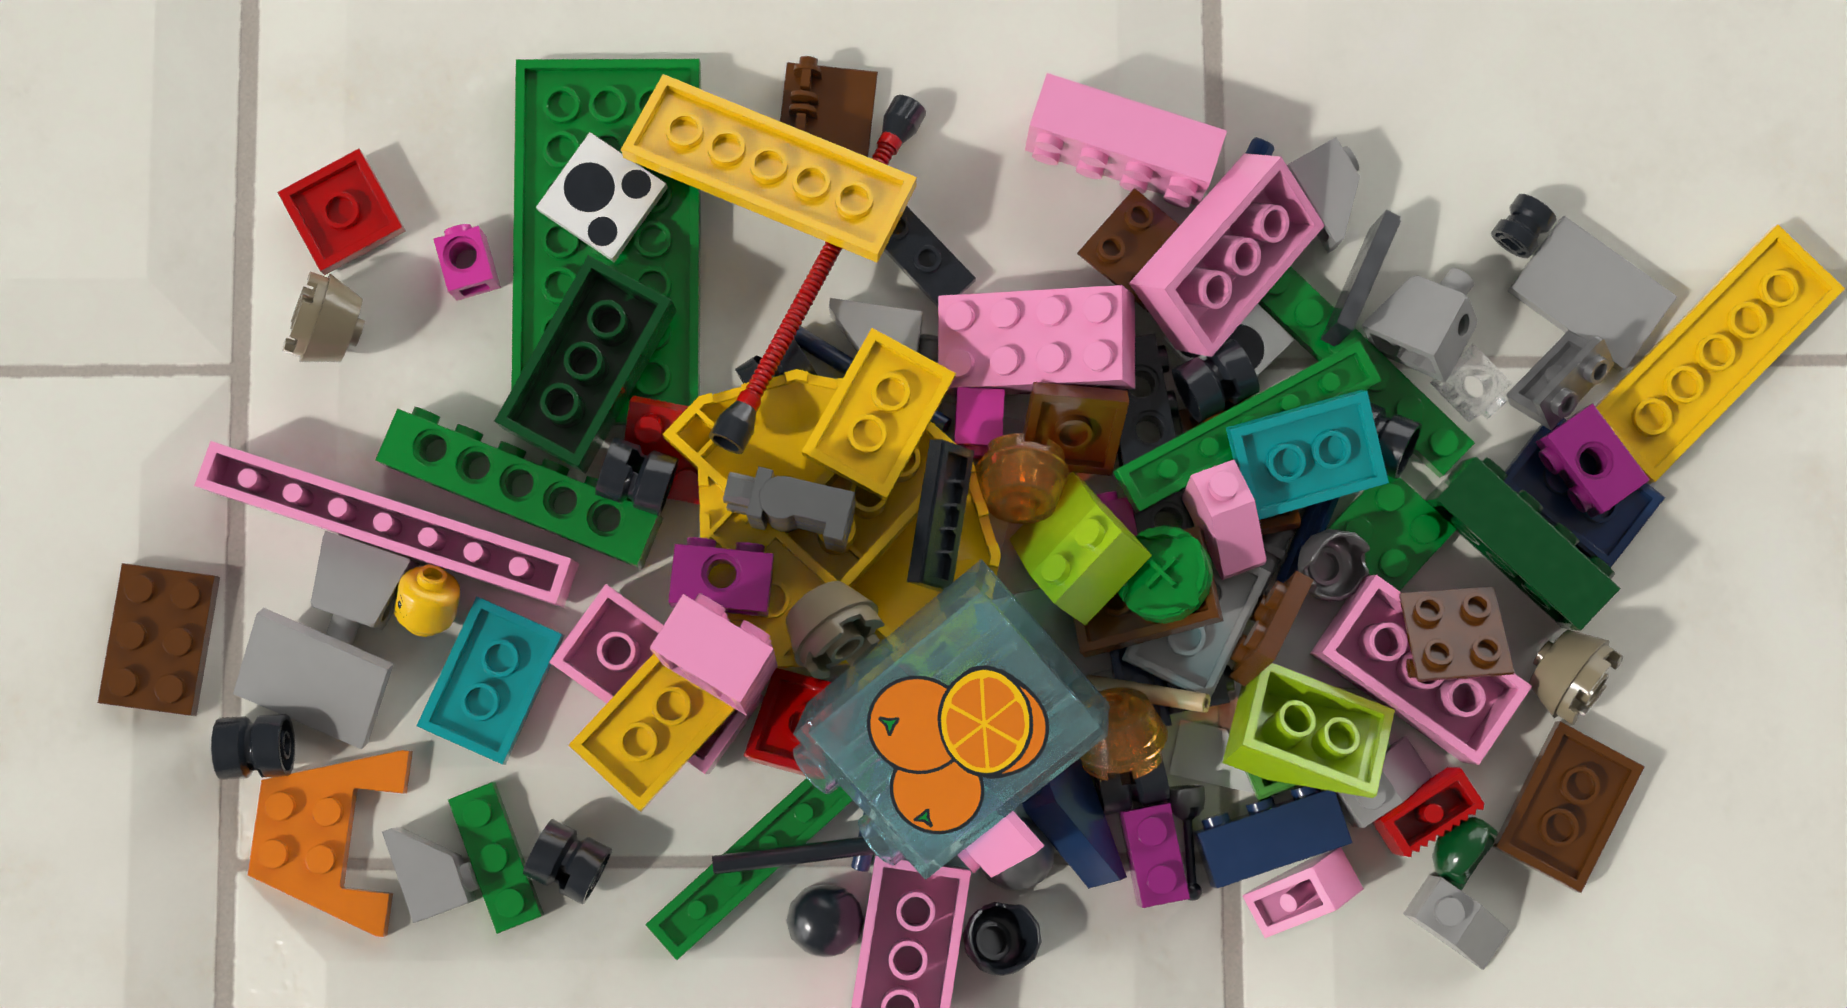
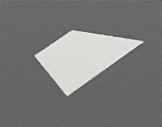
[1169,719,1255,794]

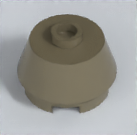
[282,271,365,362]
[786,581,884,679]
[1529,629,1623,725]

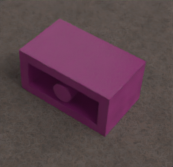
[1118,803,1190,908]

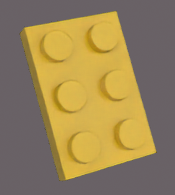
[802,328,956,501]

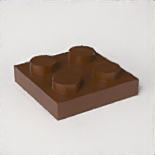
[1018,382,1129,476]
[1228,571,1314,686]

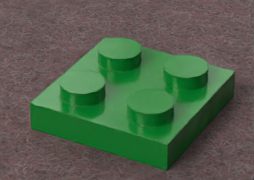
[1328,476,1456,591]

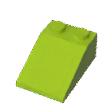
[1009,472,1152,625]
[1222,663,1395,798]

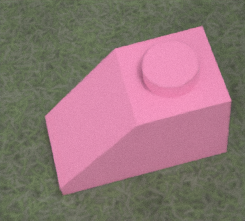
[1182,460,1267,580]
[951,795,1044,878]
[1243,847,1364,938]

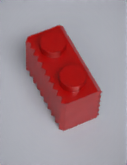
[1372,767,1485,857]

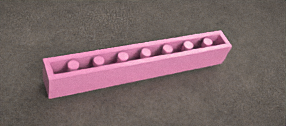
[194,441,579,608]

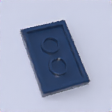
[1504,418,1666,568]

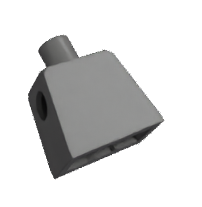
[1362,268,1477,382]
[311,531,420,645]

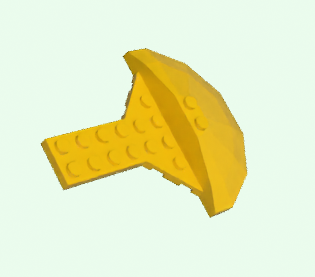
[568,369,1001,812]

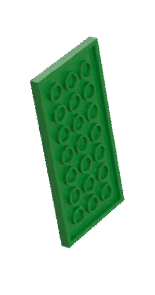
[511,59,701,425]

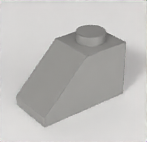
[1287,137,1360,253]
[829,298,923,353]
[1335,736,1432,828]
[382,827,479,923]
[1403,875,1510,970]

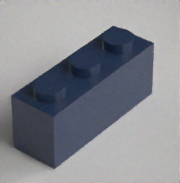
[1193,786,1353,889]

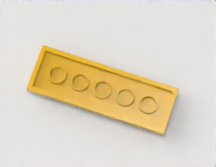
[621,74,917,263]
[1595,224,1845,484]

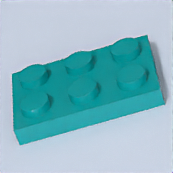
[1226,390,1389,520]
[416,596,565,765]

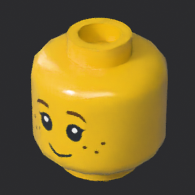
[394,565,460,637]

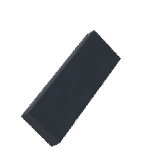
[1320,209,1401,347]

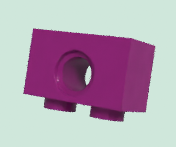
[1535,403,1650,518]
[668,537,774,617]

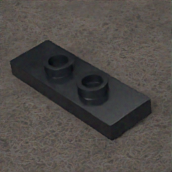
[884,206,976,307]
[907,439,974,592]

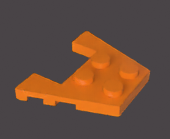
[248,750,413,937]

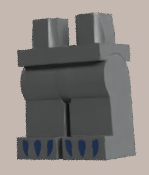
[723,466,856,554]

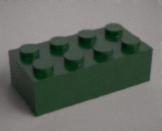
[494,255,677,474]
[1425,457,1621,631]

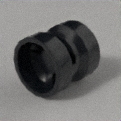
[1491,194,1556,258]

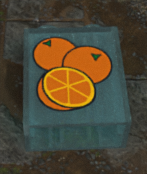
[793,559,1109,880]

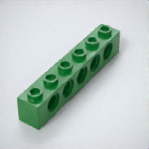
[375,406,664,569]

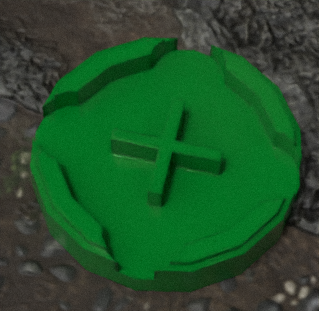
[1118,526,1213,624]

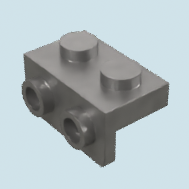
[1506,330,1615,430]

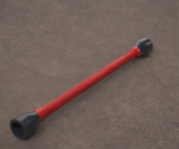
[709,95,926,454]

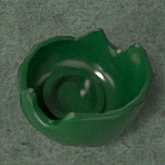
[1432,817,1498,891]

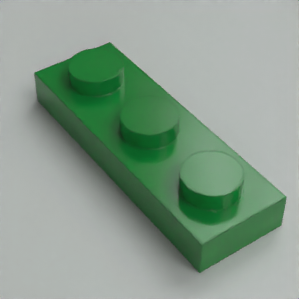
[448,782,544,934]

